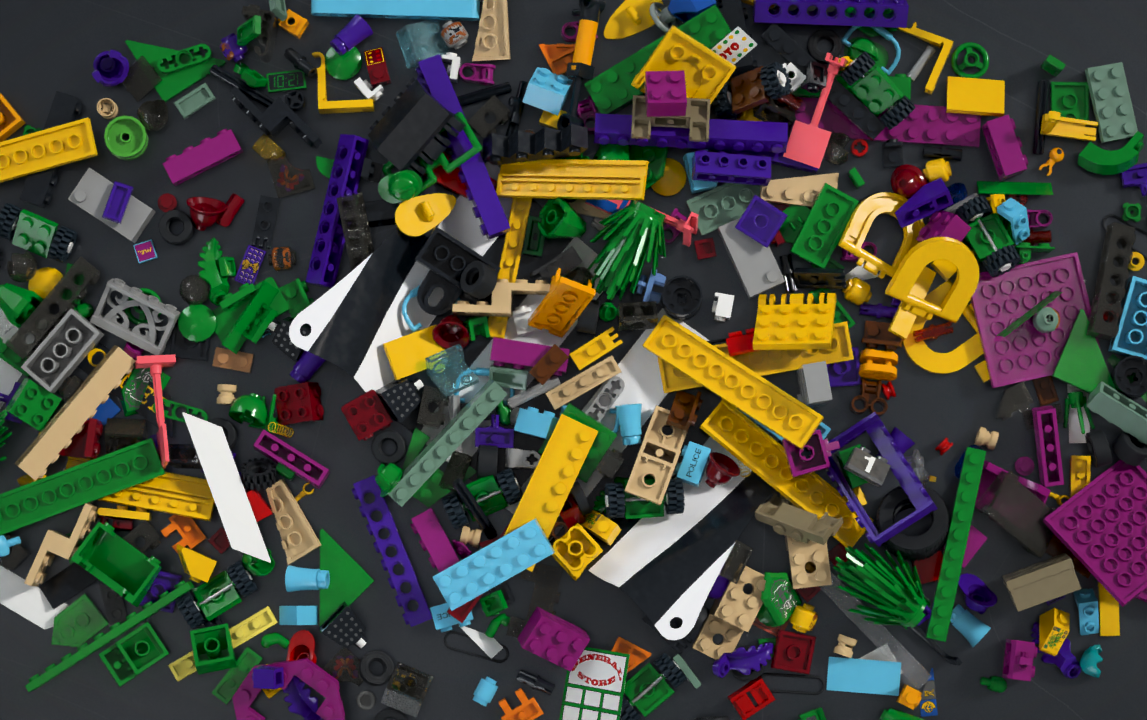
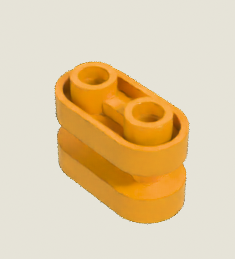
[859,348,898,381]

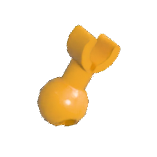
[1038,147,1064,176]

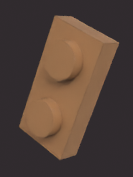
[212,347,254,373]

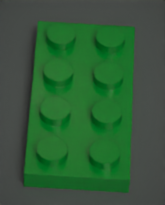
[790,183,859,268]

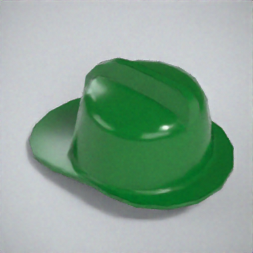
[844,37,889,72]
[378,170,423,204]
[375,463,404,497]

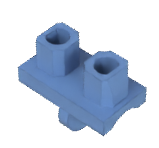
[636,269,666,305]

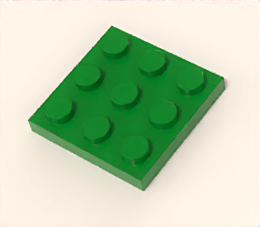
[538,403,618,483]

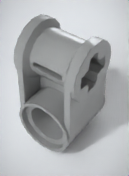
[504,448,541,469]

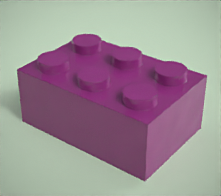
[981,115,1028,181]
[517,607,591,672]

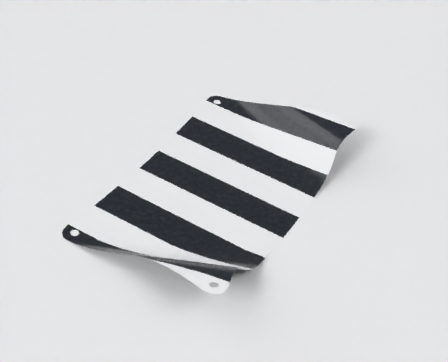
[289,151,783,640]

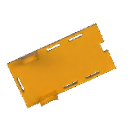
[528,267,596,338]

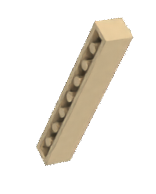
[15,345,136,481]

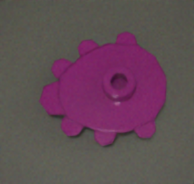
[452,540,472,559]

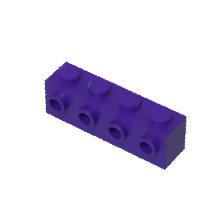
[692,150,771,186]

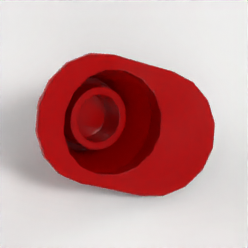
[286,630,317,664]

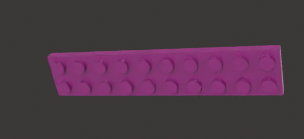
[788,97,981,148]

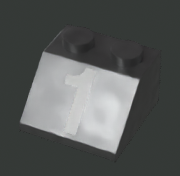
[843,446,890,487]

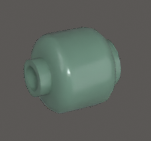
[1033,307,1060,333]

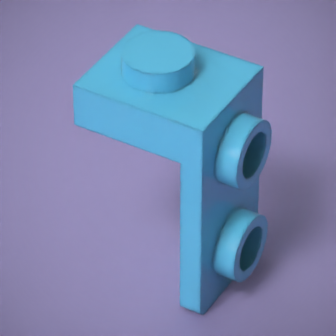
[997,197,1030,245]
[1073,589,1099,636]

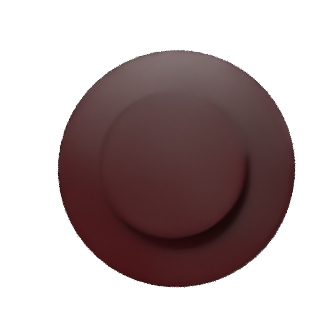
[158,193,177,212]

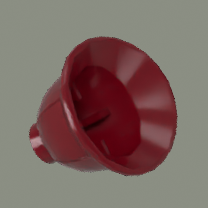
[891,164,928,200]
[186,197,227,231]
[432,315,470,350]
[705,452,740,488]

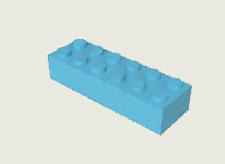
[433,518,555,611]

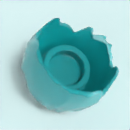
[1080,644,1103,678]

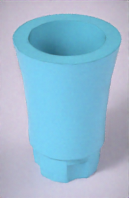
[615,403,642,445]
[285,565,330,592]
[950,604,991,647]

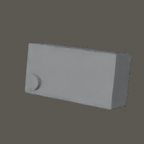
[68,168,156,243]
[718,217,785,299]
[21,308,104,393]
[796,361,833,408]

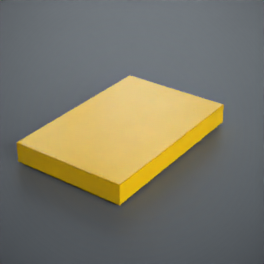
[946,76,1005,117]
[383,325,449,380]

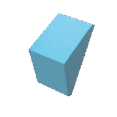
[279,606,318,625]

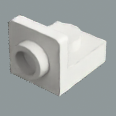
[441,52,461,83]
[354,77,384,101]
[512,305,536,335]

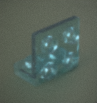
[396,19,449,68]
[425,344,479,397]

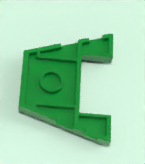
[403,427,476,507]

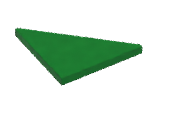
[125,40,226,103]
[1052,309,1116,394]
[320,528,375,633]

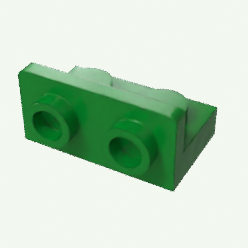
[279,278,314,318]

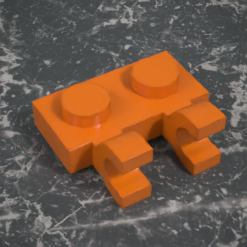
[161,514,207,553]
[499,688,544,720]

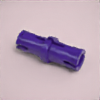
[859,303,898,319]

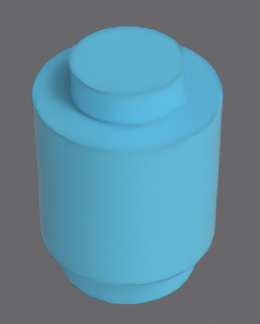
[472,676,498,707]

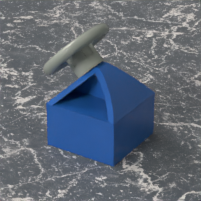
[649,0,717,33]

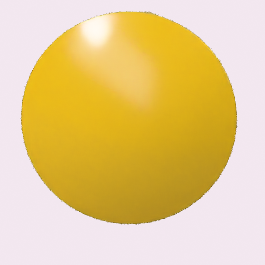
[651,158,686,197]
[28,267,65,305]

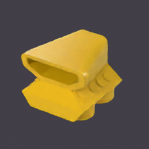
[552,523,603,581]

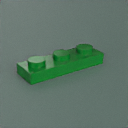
[212,647,263,705]

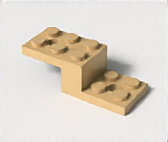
[452,279,551,317]
[624,405,688,505]
[780,494,832,589]
[24,503,99,586]
[692,563,766,660]

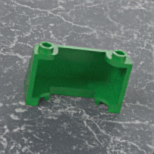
[71,521,162,607]

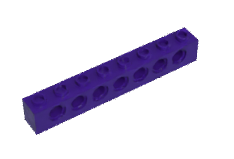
[753,0,909,28]
[305,134,369,288]
[352,475,433,627]

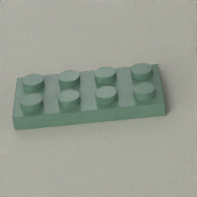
[1085,62,1138,144]
[686,183,771,237]

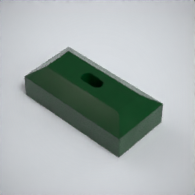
[523,216,545,257]

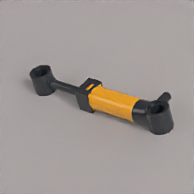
[557,0,606,131]

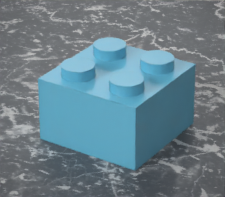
[522,67,573,116]

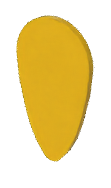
[604,0,663,40]
[395,193,456,237]

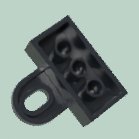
[414,227,501,315]

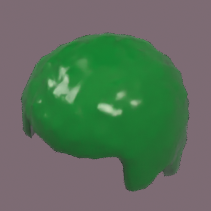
[242,548,275,576]

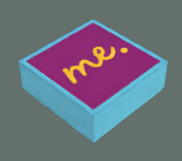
[133,239,158,264]

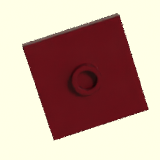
[771,629,816,675]

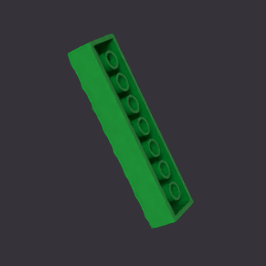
[584,5,732,114]

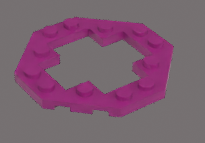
[232,658,345,720]

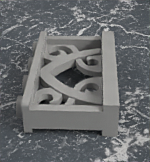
[90,278,181,355]

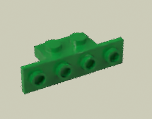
[221,281,279,354]

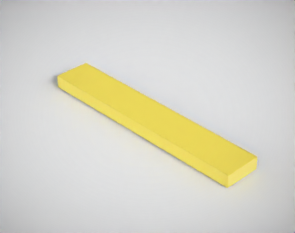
[168,606,278,682]

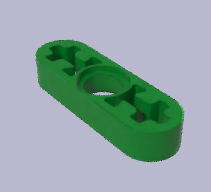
[157,44,212,74]
[153,399,208,423]

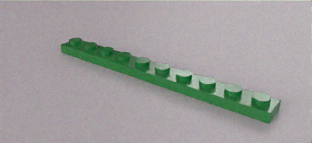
[926,447,986,642]
[25,580,195,692]

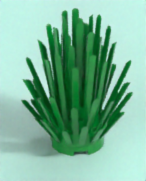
[587,200,666,301]
[833,543,931,630]

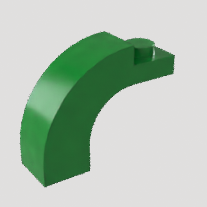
[1078,131,1144,175]

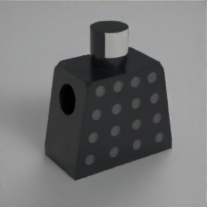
[267,316,311,362]
[375,378,424,423]
[319,601,367,649]

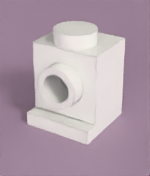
[783,62,806,94]
[712,292,734,322]

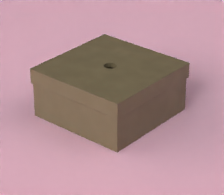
[1002,553,1081,612]

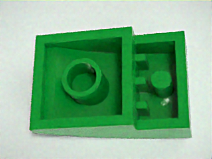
[98,622,169,688]

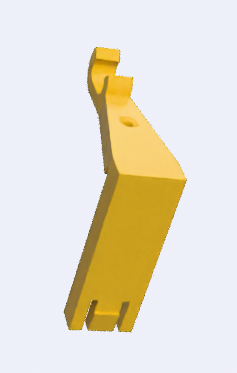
[897,22,954,95]
[312,52,375,114]
[1040,111,1098,142]

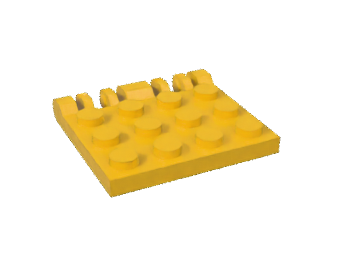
[631,25,736,104]
[753,293,836,350]

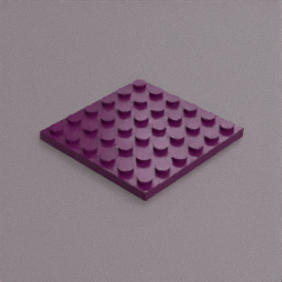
[971,252,1102,389]
[1043,459,1147,607]

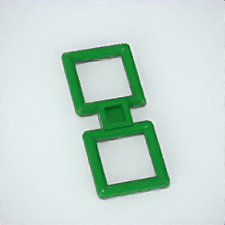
[382,112,482,203]

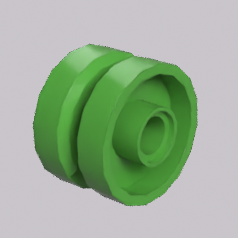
[104,115,149,161]

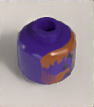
[220,33,248,63]

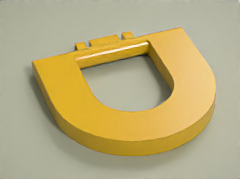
[838,192,925,279]
[885,237,979,323]
[902,279,984,374]

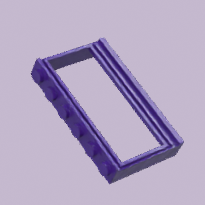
[827,412,938,547]

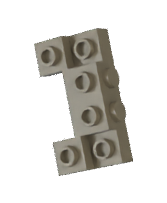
[631,95,710,142]
[755,493,843,545]

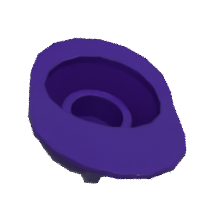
[958,573,998,615]

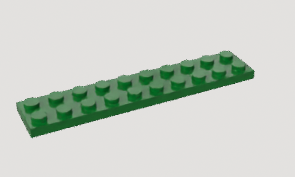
[0,438,166,535]

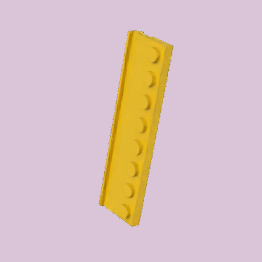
[496,159,649,200]
[504,414,599,572]
[65,457,215,521]

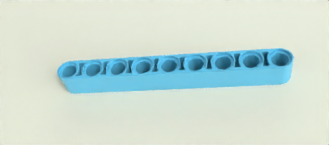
[311,0,480,21]

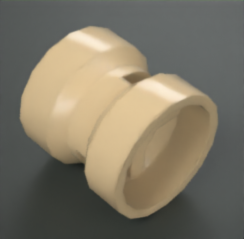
[97,98,118,120]
[216,384,237,405]
[974,427,999,451]
[460,526,482,548]
[833,634,857,658]

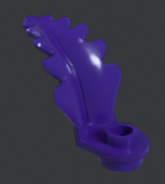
[1031,622,1081,679]
[712,642,774,678]
[283,676,322,720]

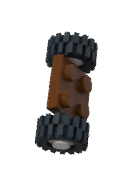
[711,62,792,120]

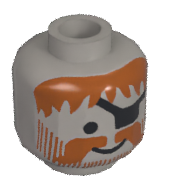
[440,20,469,50]

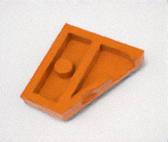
[539,44,575,75]
[611,636,652,673]

